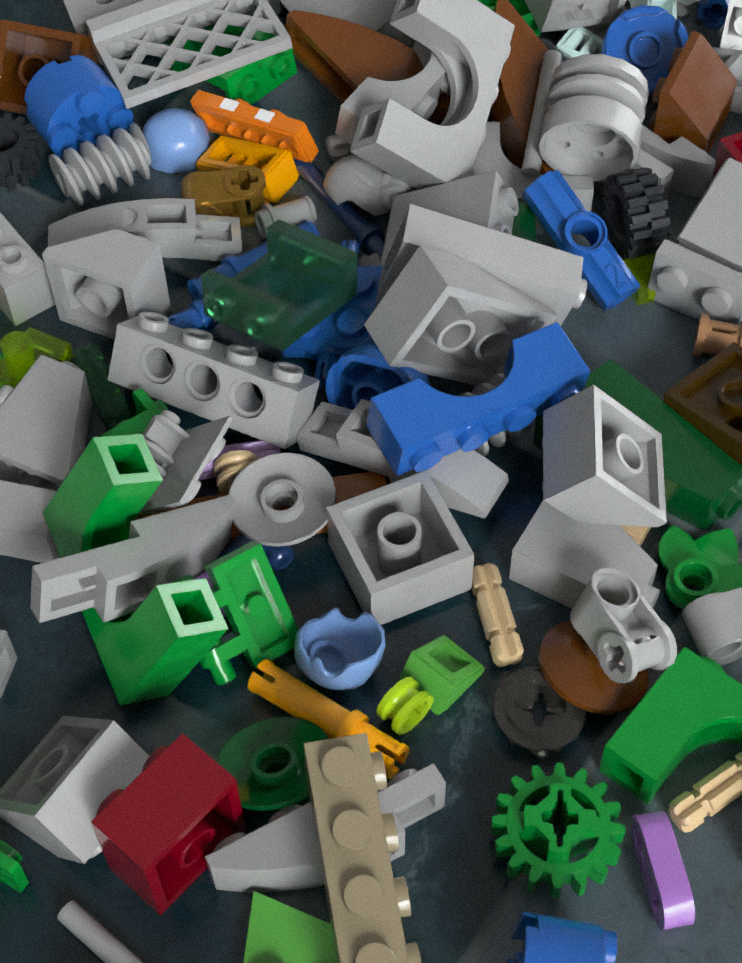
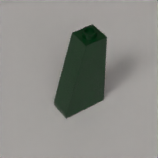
[533,359,742,531]

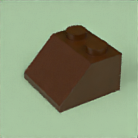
[0,19,98,115]

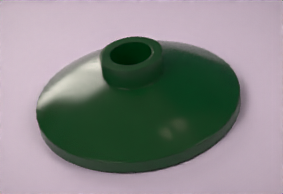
[216,717,329,811]

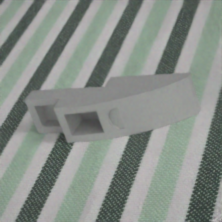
[48,198,242,262]
[296,399,509,519]
[30,494,236,623]
[205,763,446,893]

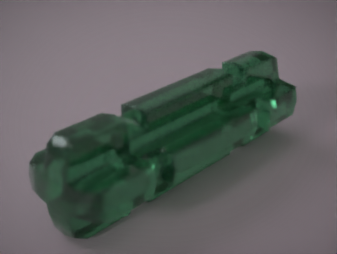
[74,343,131,428]

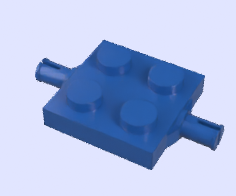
[280,240,383,389]

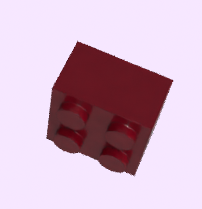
[91,733,246,916]

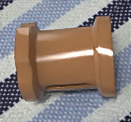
[692,313,742,358]

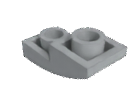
[640,124,716,198]

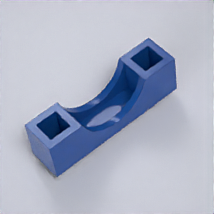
[366,322,591,476]

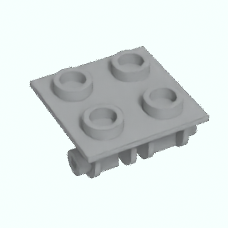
[136,410,233,518]

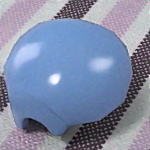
[142,107,210,174]
[294,608,386,690]

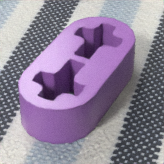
[631,810,695,931]

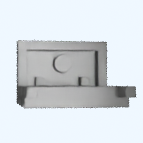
[646,239,742,324]

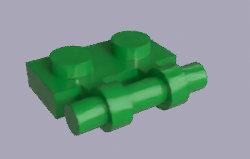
[172,541,299,685]

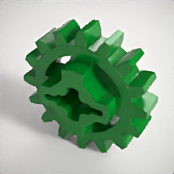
[491,762,626,899]

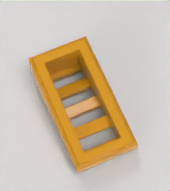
[195,136,299,204]

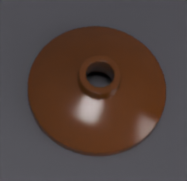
[538,620,649,715]

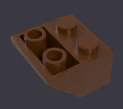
[648,31,737,155]

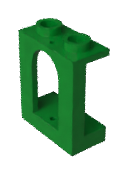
[160,24,297,105]

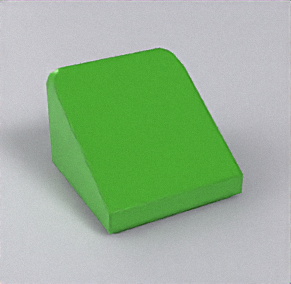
[399,635,485,715]

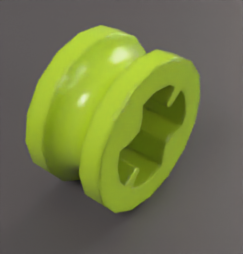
[376,676,434,735]

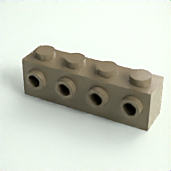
[304,733,422,963]

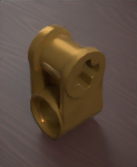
[181,165,269,228]

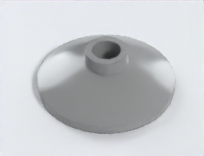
[229,453,336,547]

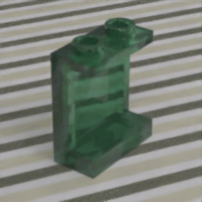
[201,220,357,351]

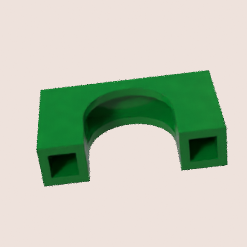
[42,434,228,706]
[599,647,742,805]

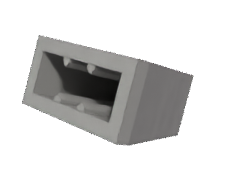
[0,355,93,491]
[509,501,660,609]

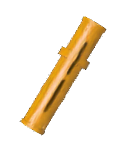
[247,659,409,779]

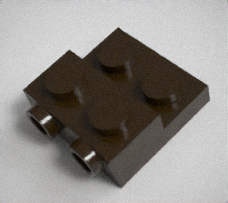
[663,342,742,465]

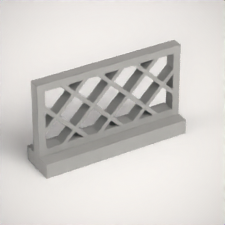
[85,0,292,109]

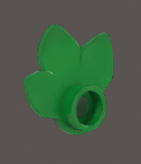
[658,526,742,610]

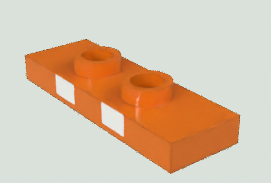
[190,89,319,163]

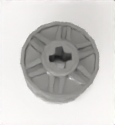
[538,54,649,181]

